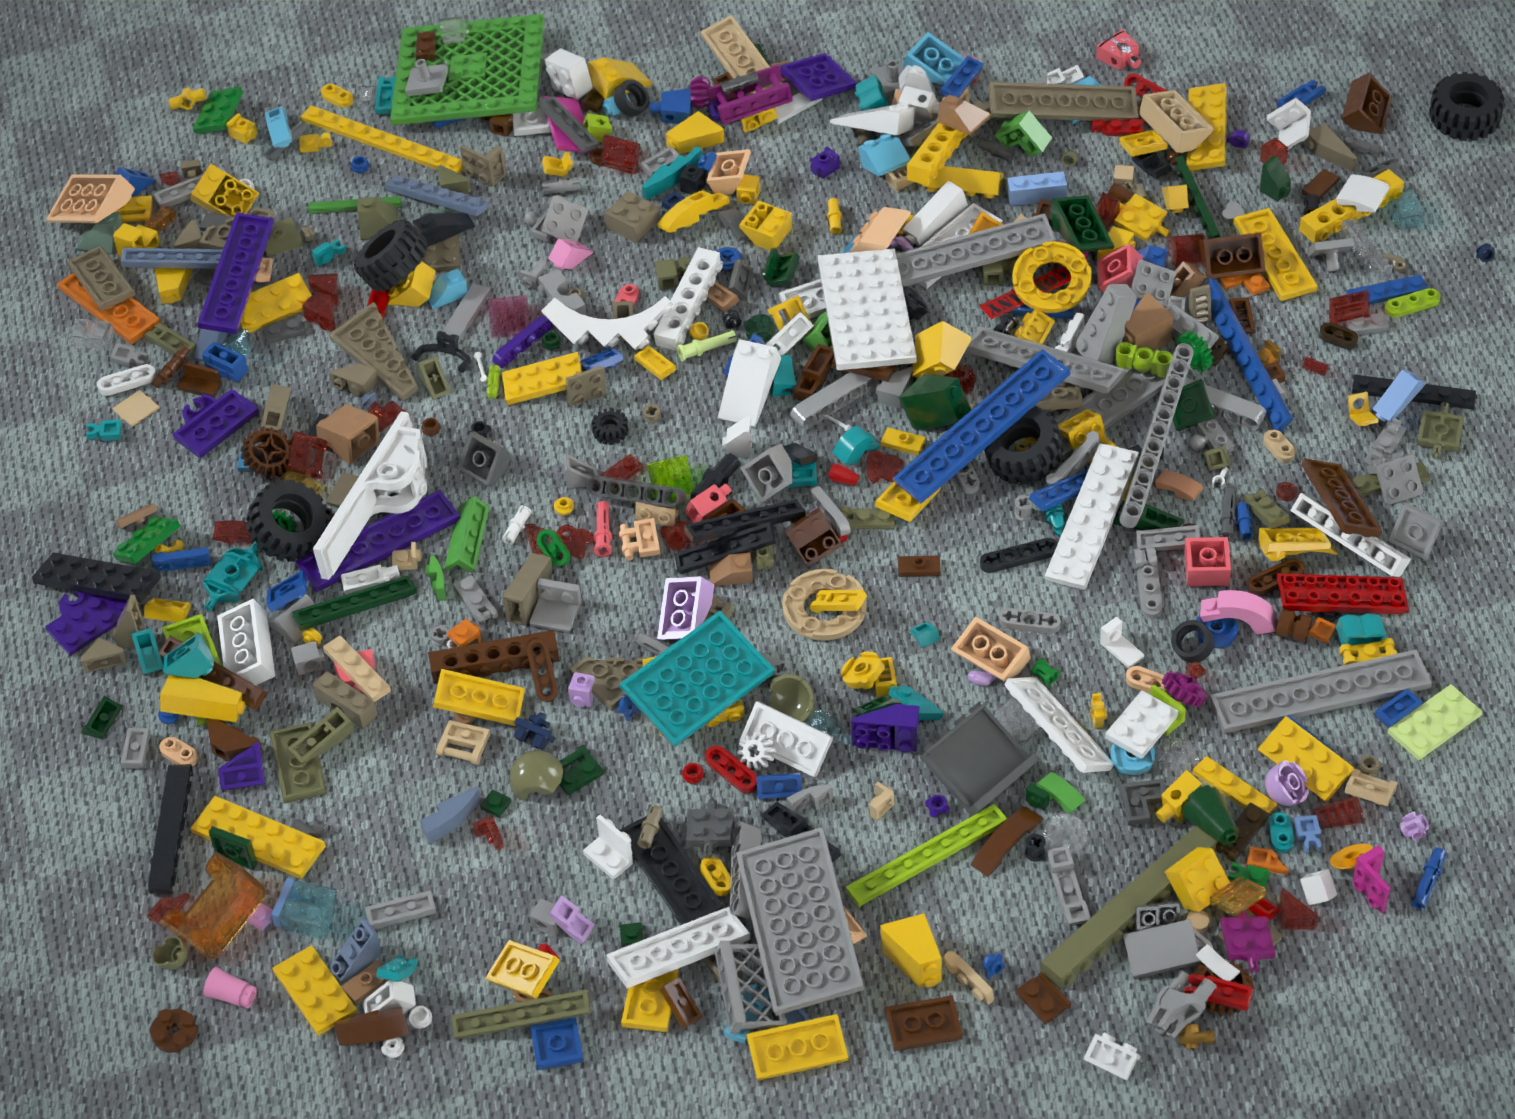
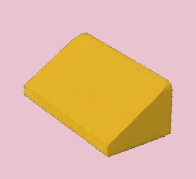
[144,598,192,622]

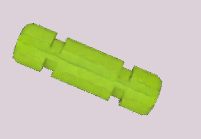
[487,365,500,398]

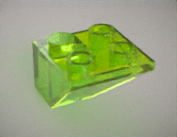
[647,454,694,500]

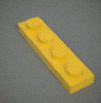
[1192,756,1277,815]

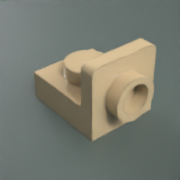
[392,542,422,570]
[869,782,894,821]

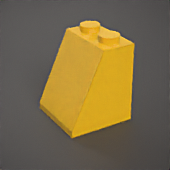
[912,321,972,379]
[880,913,942,988]

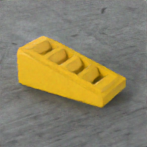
[874,657,897,698]

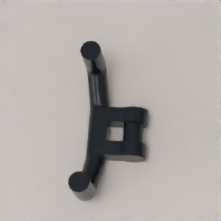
[411,331,472,373]

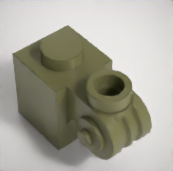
[981,256,1018,285]
[655,257,691,290]
[752,545,774,570]

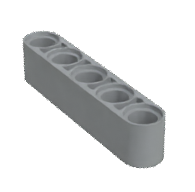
[790,372,879,429]
[1183,378,1267,431]
[730,821,761,920]

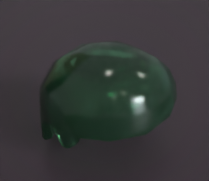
[744,314,775,343]

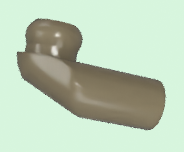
[1382,253,1407,273]

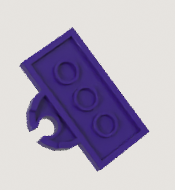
[172,389,260,459]
[45,591,127,656]

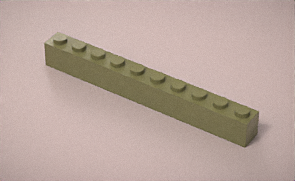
[1041,826,1217,990]

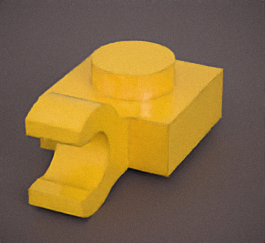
[299,133,332,153]

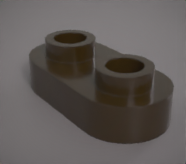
[1319,322,1358,349]

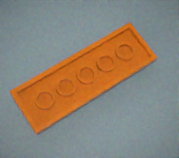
[57,273,161,345]

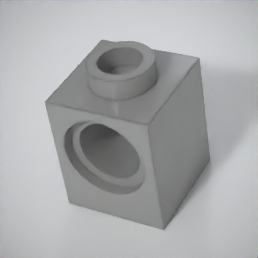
[291,641,325,676]
[529,899,561,937]

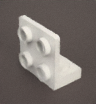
[1267,98,1311,153]
[583,815,633,880]

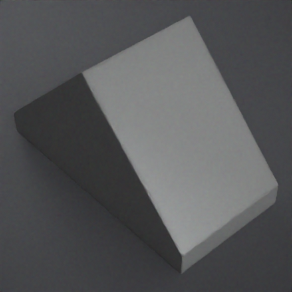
[563,454,599,489]

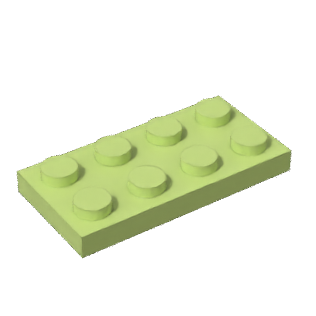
[1387,684,1482,760]

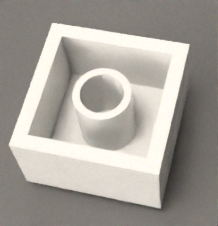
[545,48,593,100]

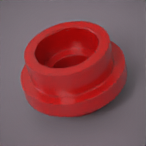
[682,763,704,784]

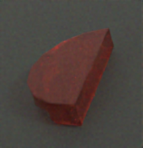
[525,523,549,555]

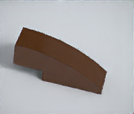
[794,344,834,401]
[333,1007,409,1045]

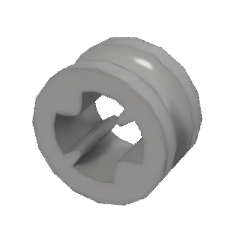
[430,626,450,646]

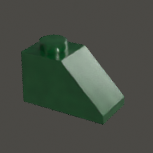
[1260,155,1291,202]

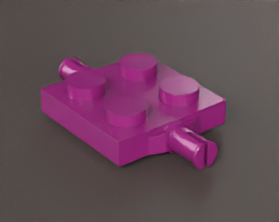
[1220,905,1275,973]

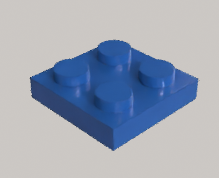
[267,570,307,612]
[531,1018,584,1070]

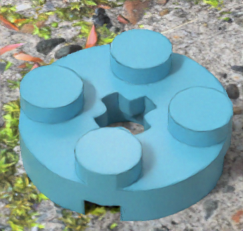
[1110,744,1155,775]

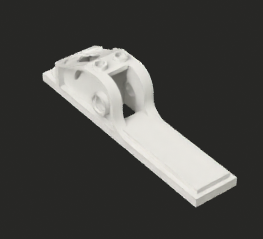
[313,411,427,580]

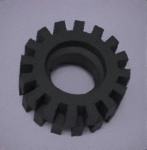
[592,408,629,445]

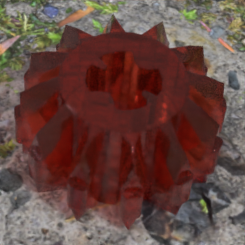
[943,363,976,395]

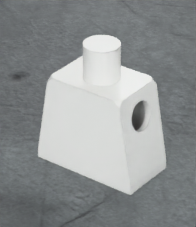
[899,86,939,122]

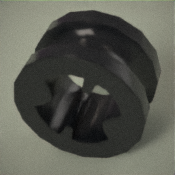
[722,310,742,329]

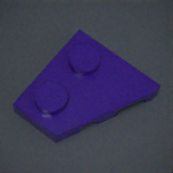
[218,742,265,791]

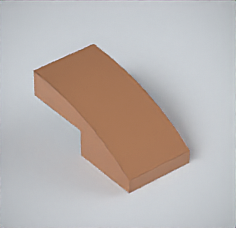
[1155,469,1203,501]

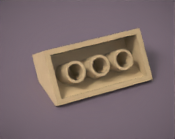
[1139,90,1214,153]

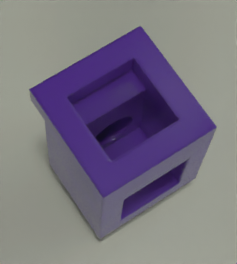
[810,146,840,179]

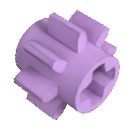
[1400,811,1429,841]

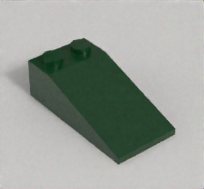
[1049,195,1114,252]

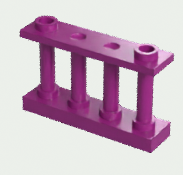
[708,64,793,125]

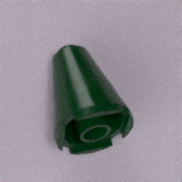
[1181,785,1239,845]

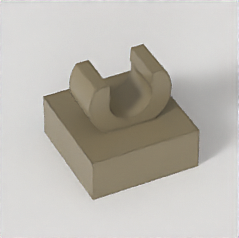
[181,159,203,179]

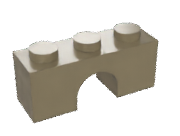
[312,671,377,729]

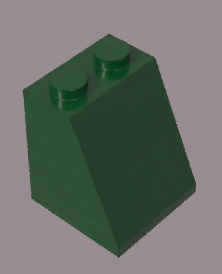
[898,374,971,430]

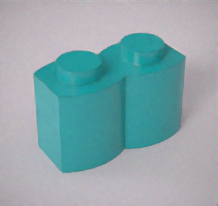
[855,74,889,111]
[1336,613,1387,646]

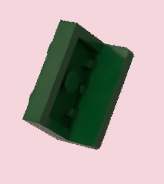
[762,248,800,288]

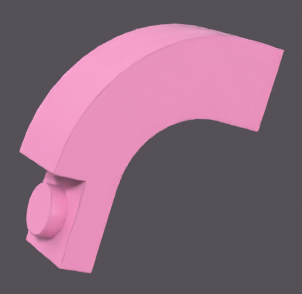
[1200,590,1277,634]

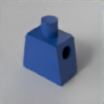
[650,88,692,124]

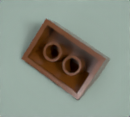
[1341,72,1392,134]
[1199,233,1266,279]

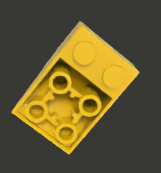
[190,163,259,216]

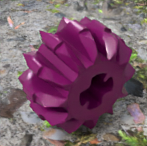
[690,76,711,108]

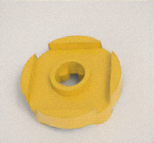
[841,652,885,690]

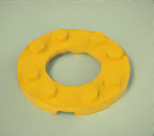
[1012,241,1091,313]

